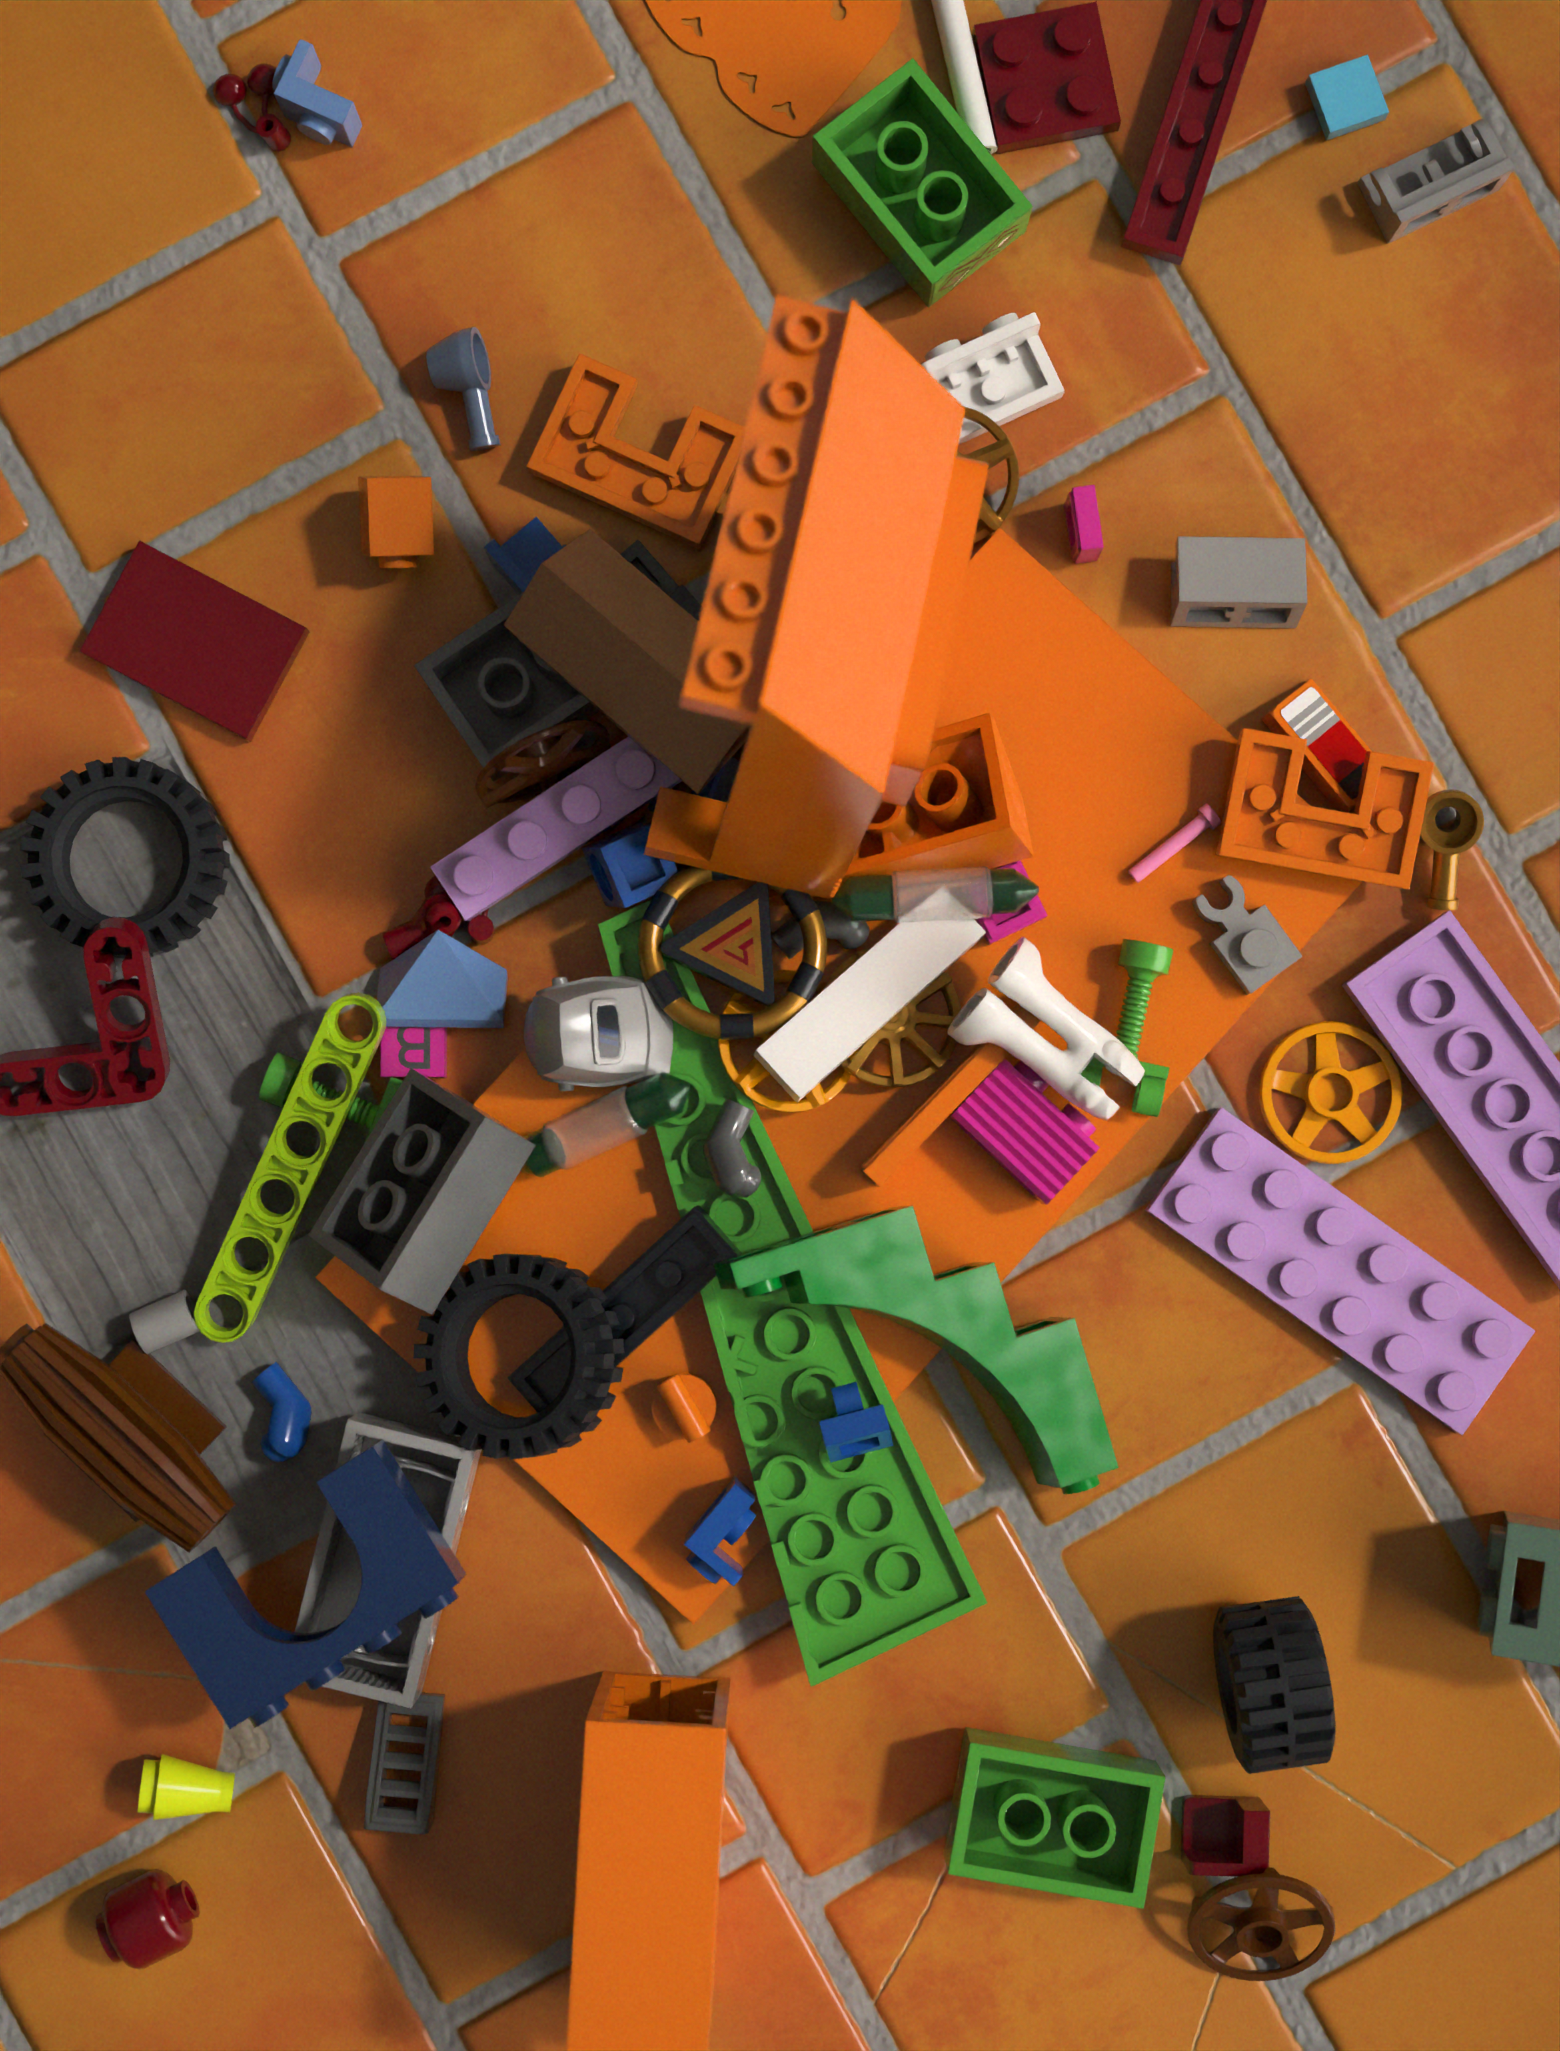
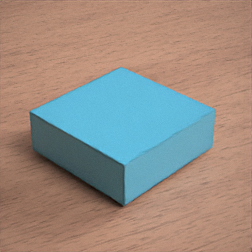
[1305,54,1389,141]

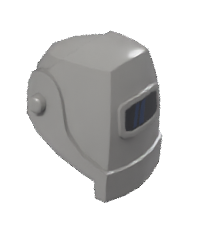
[523,976,673,1091]

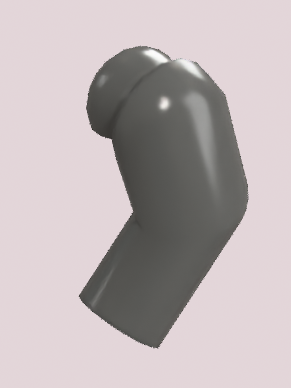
[703,1098,761,1197]

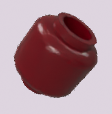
[96,1869,200,1970]

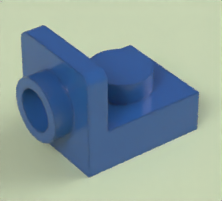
[684,1476,756,1586]

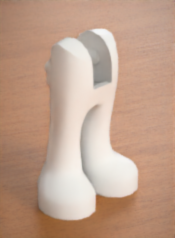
[947,937,1145,1120]

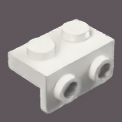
[921,312,1065,445]

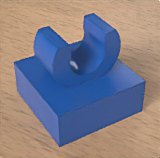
[819,1382,893,1463]

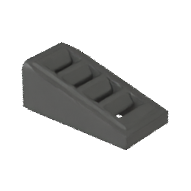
[364,1692,445,1834]

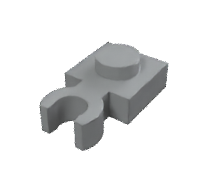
[1192,875,1302,995]

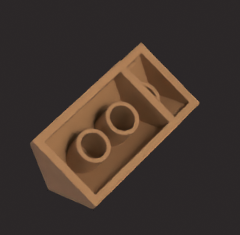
[504,529,752,794]

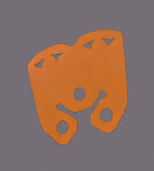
[645,0,902,137]

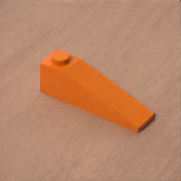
[768,712,1034,903]

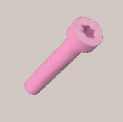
[1128,803,1222,883]

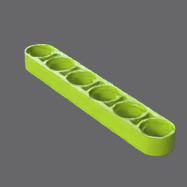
[194,992,387,1343]

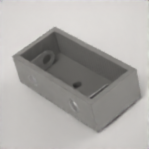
[295,1413,481,1709]

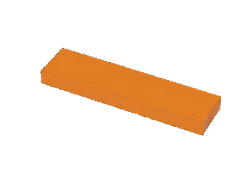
[861,1004,1041,1187]

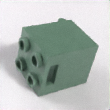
[1477,1511,1560,1667]

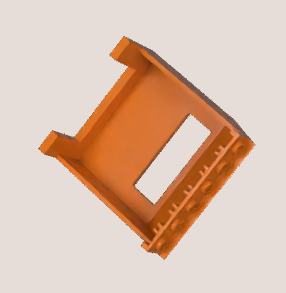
[644,295,989,898]

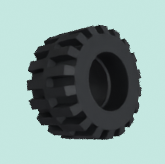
[1213,1596,1336,1774]

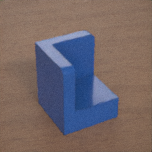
[484,516,566,595]

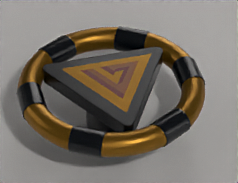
[638,865,827,1040]

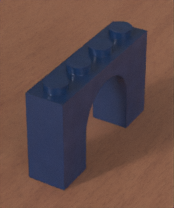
[145,1440,466,1729]

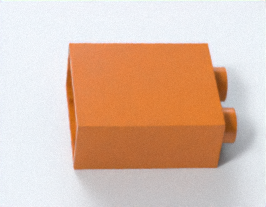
[567,1671,731,2051]

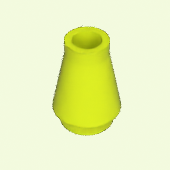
[138,1754,235,1820]

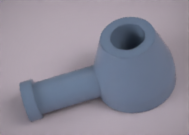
[426,327,501,451]

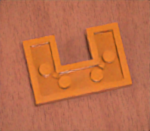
[526,353,745,550]
[1216,728,1434,890]

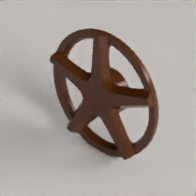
[475,720,611,808]
[1187,1867,1335,1981]

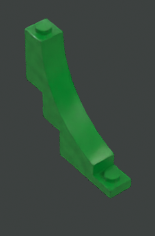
[714,1206,1119,1494]

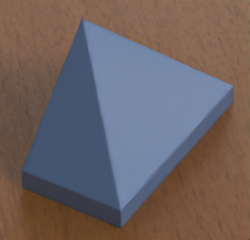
[377,930,508,1028]

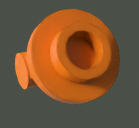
[652,1373,716,1443]

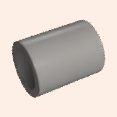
[129,1290,200,1354]

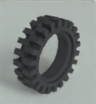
[20,757,230,959]
[413,1254,624,1460]

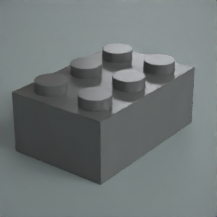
[414,592,599,782]
[308,1068,536,1314]

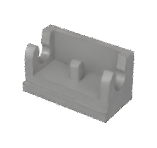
[1357,118,1515,244]
[1170,536,1307,628]

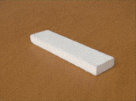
[753,886,986,1103]

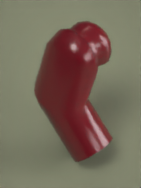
[382,893,462,959]

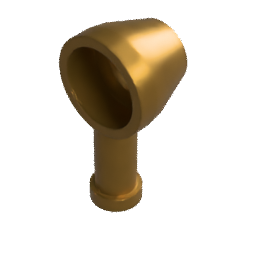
[1420,789,1484,910]

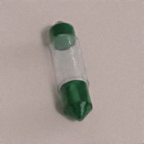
[832,866,1039,923]
[520,1072,690,1178]

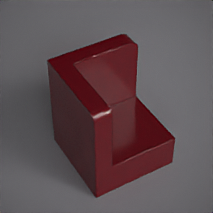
[1181,1795,1270,1877]

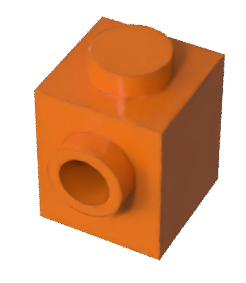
[358,476,434,568]

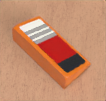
[1261,678,1371,812]

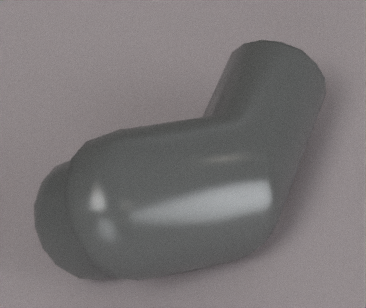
[771,901,870,959]

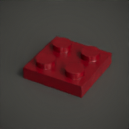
[972,1,1121,154]

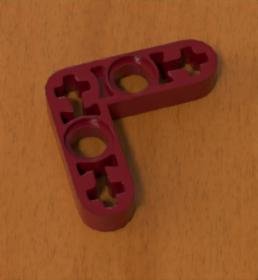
[0,917,170,1116]

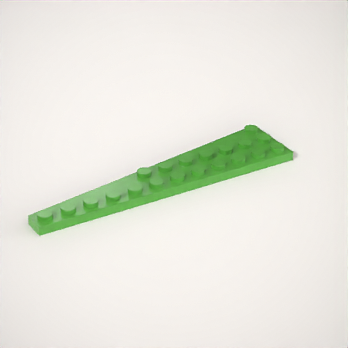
[598,899,988,1687]

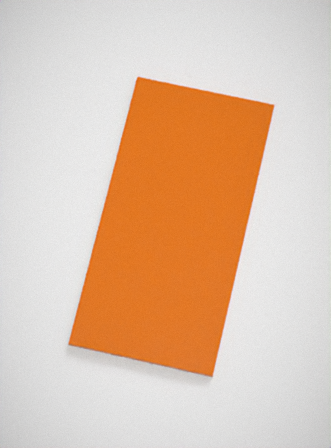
[315,528,1362,1625]

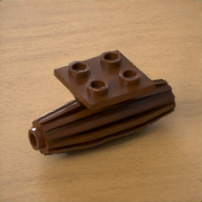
[0,1323,236,1553]

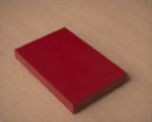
[80,540,310,742]

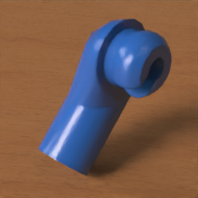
[251,1362,312,1462]

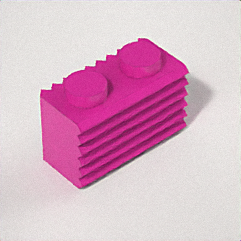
[948,1058,1100,1205]

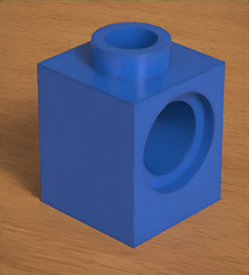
[581,823,678,908]

